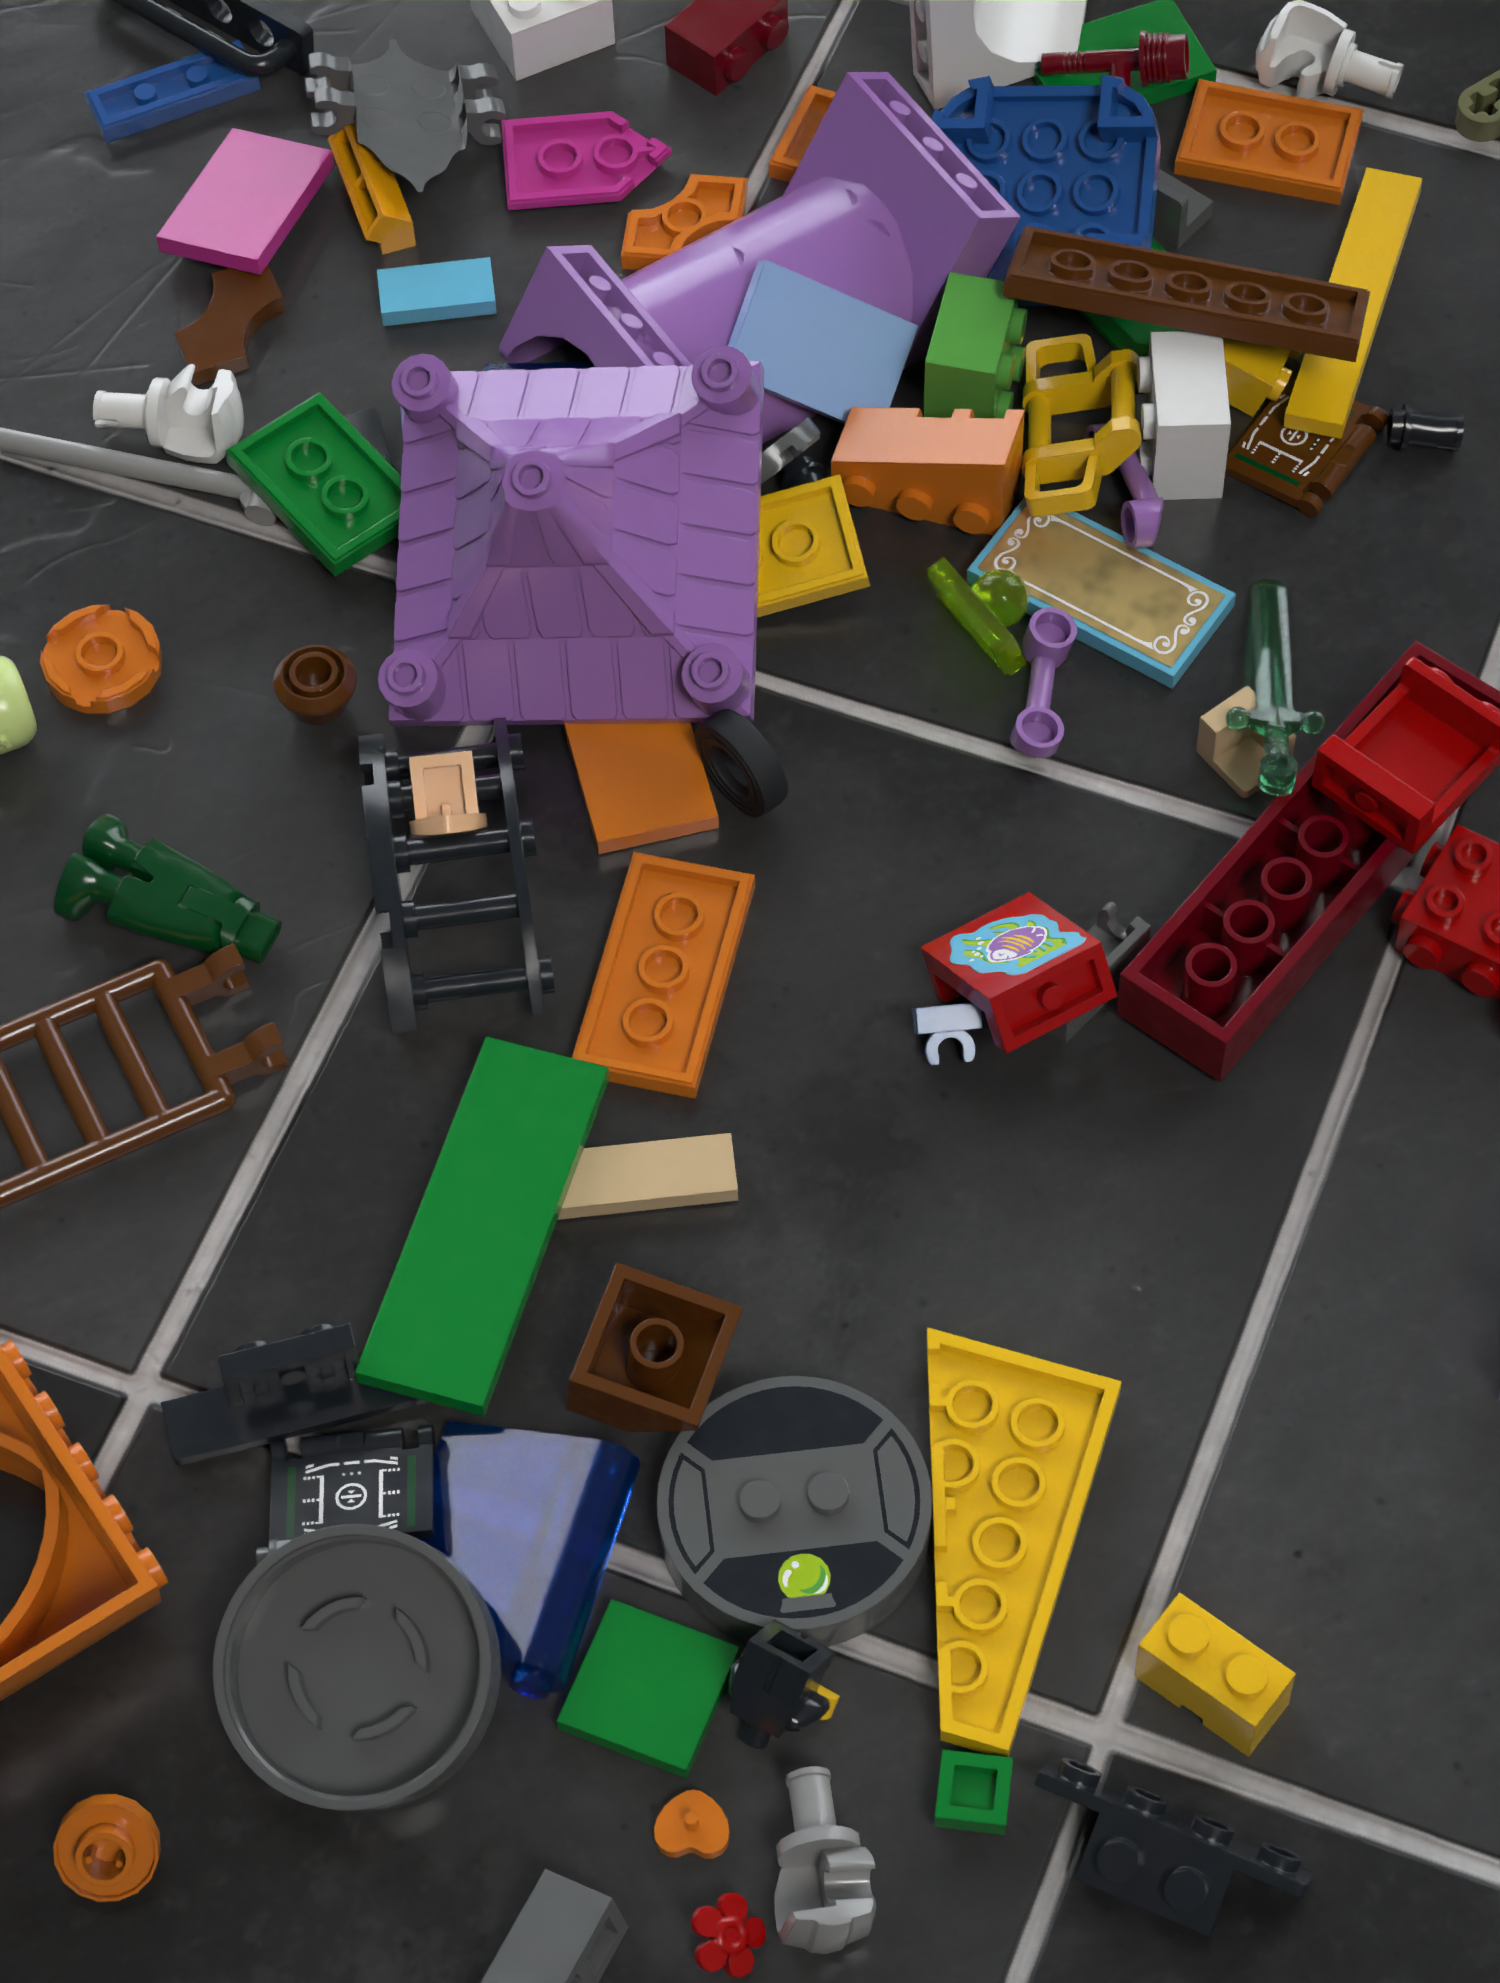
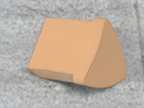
[409,751,487,837]

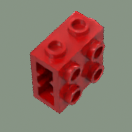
[1391,824,1500,1001]

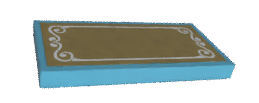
[967,497,1236,689]

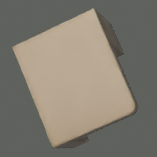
[1196,685,1296,798]

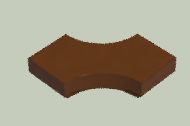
[174,265,285,386]

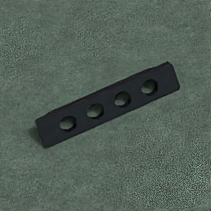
[112,0,314,77]

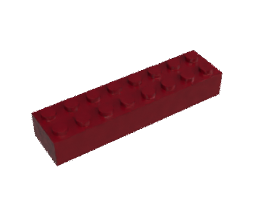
[1116,640,1500,1082]

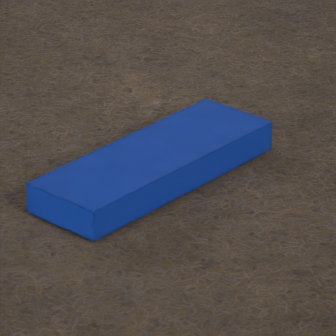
[84,39,261,143]

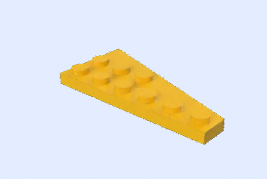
[927,1327,1122,1757]

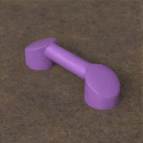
[1085,423,1163,549]
[1009,607,1077,758]

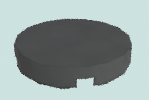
[761,417,821,484]

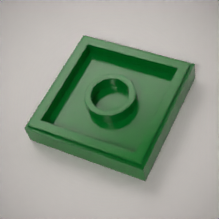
[557,1599,740,1779]

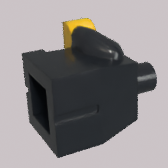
[729,1619,840,1749]

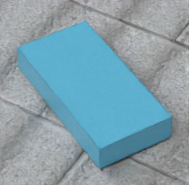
[377,257,497,326]

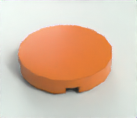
[40,605,163,714]

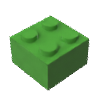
[924,272,1027,418]

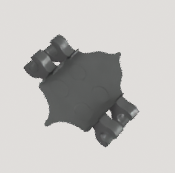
[304,39,506,192]

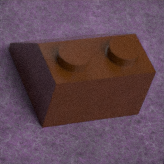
[566,1262,743,1432]

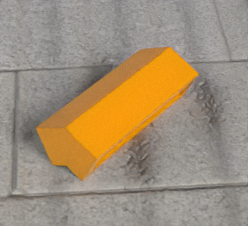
[328,124,416,255]

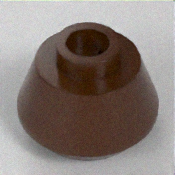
[273,645,357,724]

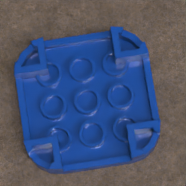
[931,75,1161,306]

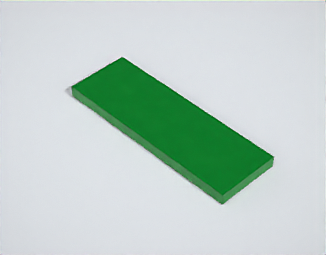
[355,1037,610,1417]

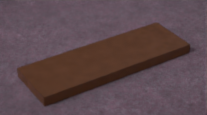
[1003,226,1370,363]

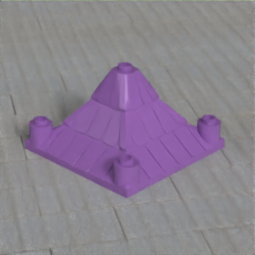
[378,345,764,727]

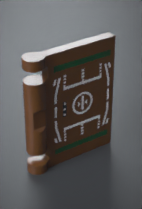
[1225,372,1389,518]

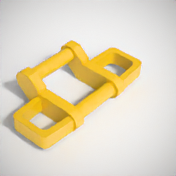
[1022,334,1142,517]

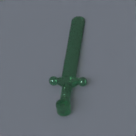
[1225,579,1325,796]

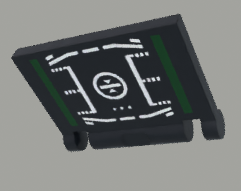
[269,1425,436,1541]

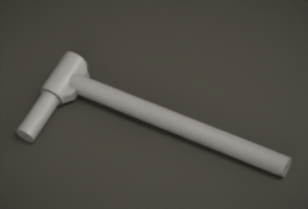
[0,427,277,526]

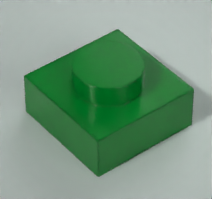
[934,1749,1013,1835]

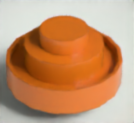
[53,1794,161,1902]

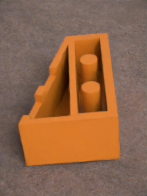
[831,407,1025,536]

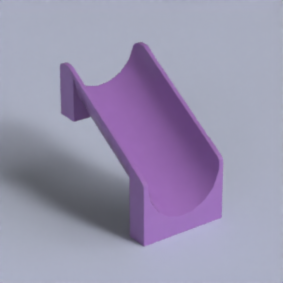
[499,72,1020,444]

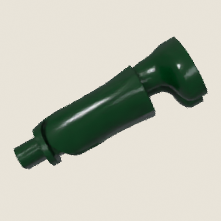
[54,813,282,964]

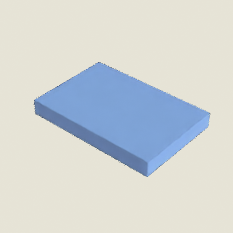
[728,259,918,425]

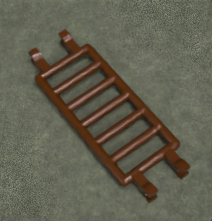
[0,943,290,1209]

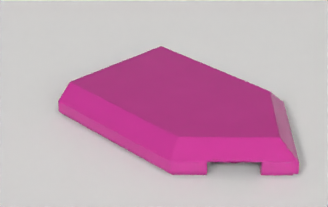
[501,111,672,210]

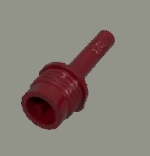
[1041,30,1190,88]

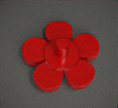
[690,1893,766,1978]

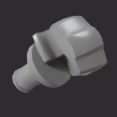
[774,1766,876,1954]

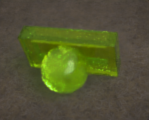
[927,557,1029,676]

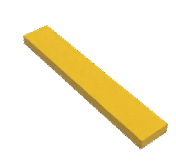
[1284,168,1422,439]

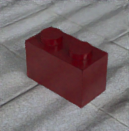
[664,0,789,96]

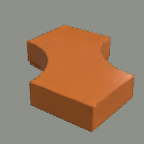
[621,174,748,270]

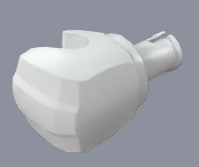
[1255,0,1404,99]
[93,364,244,464]

